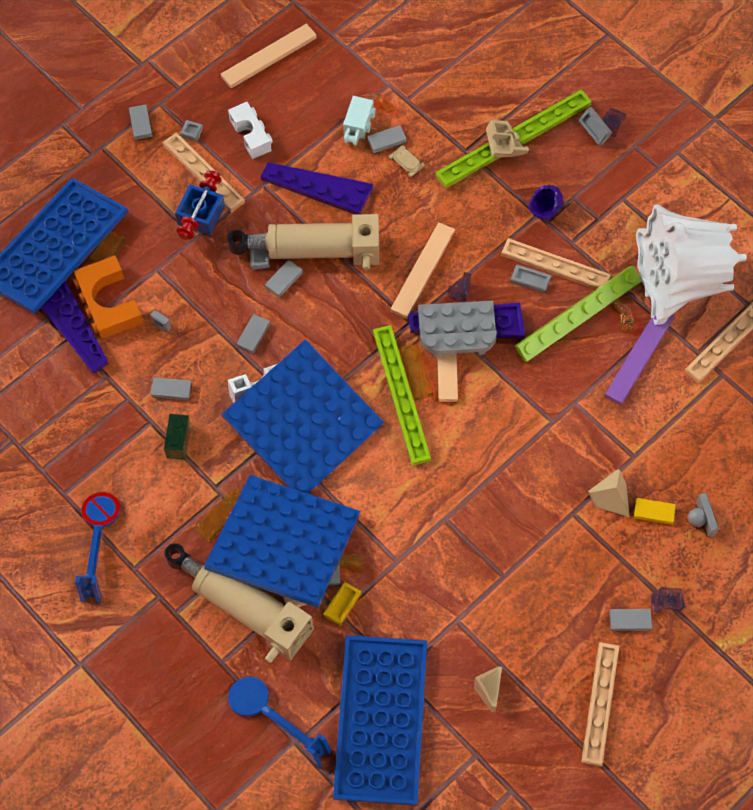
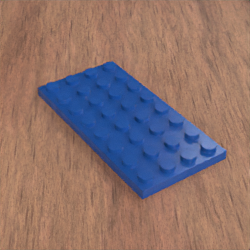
[0,178,128,314]
[333,635,427,806]

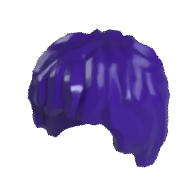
[528,185,564,220]

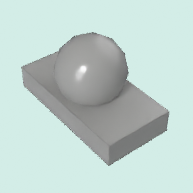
[688,493,719,538]

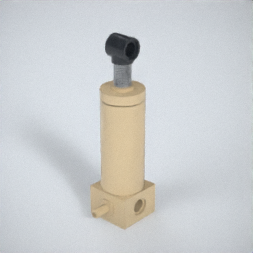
[227,214,380,270]
[164,543,314,663]

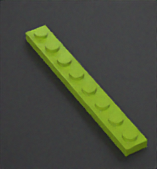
[515,265,642,362]
[373,325,431,466]

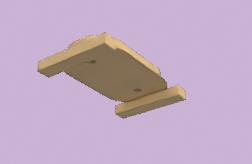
[389,145,425,177]

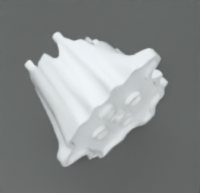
[636,205,747,325]

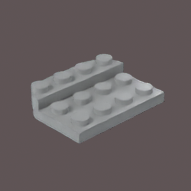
[418,301,497,358]

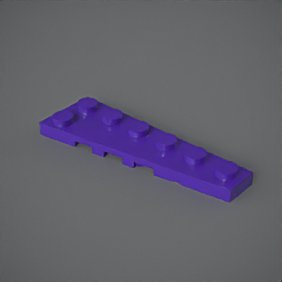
[260,162,373,215]
[41,281,109,374]
[408,302,525,339]

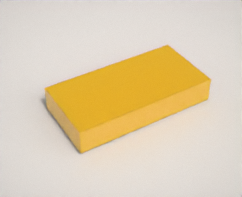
[633,498,676,525]
[323,581,362,626]

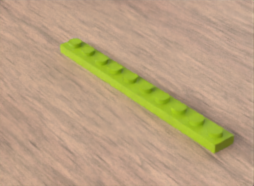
[436,89,592,189]

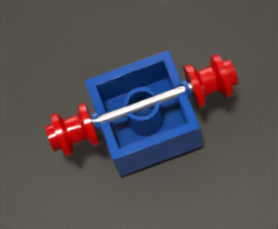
[175,171,225,240]

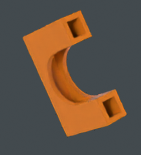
[73,255,143,339]

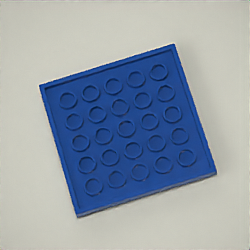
[221,339,384,494]
[204,475,360,608]

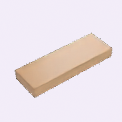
[437,353,458,402]

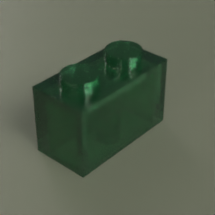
[164,414,191,460]

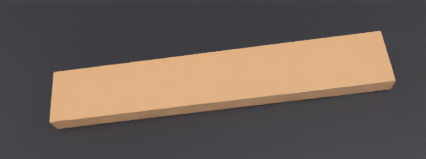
[221,24,317,88]
[163,132,245,213]
[390,222,455,319]
[501,238,611,290]
[684,302,753,384]
[581,642,619,767]

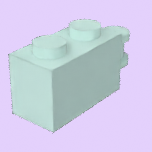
[343,96,376,145]

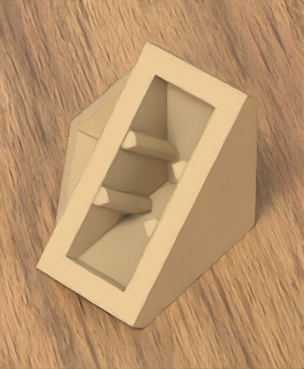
[588,469,630,517]
[474,666,502,712]

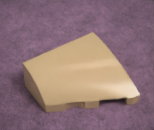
[486,120,529,157]

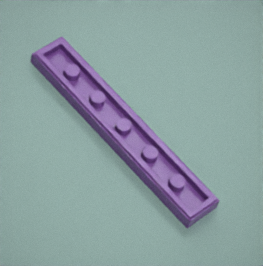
[604,315,674,405]

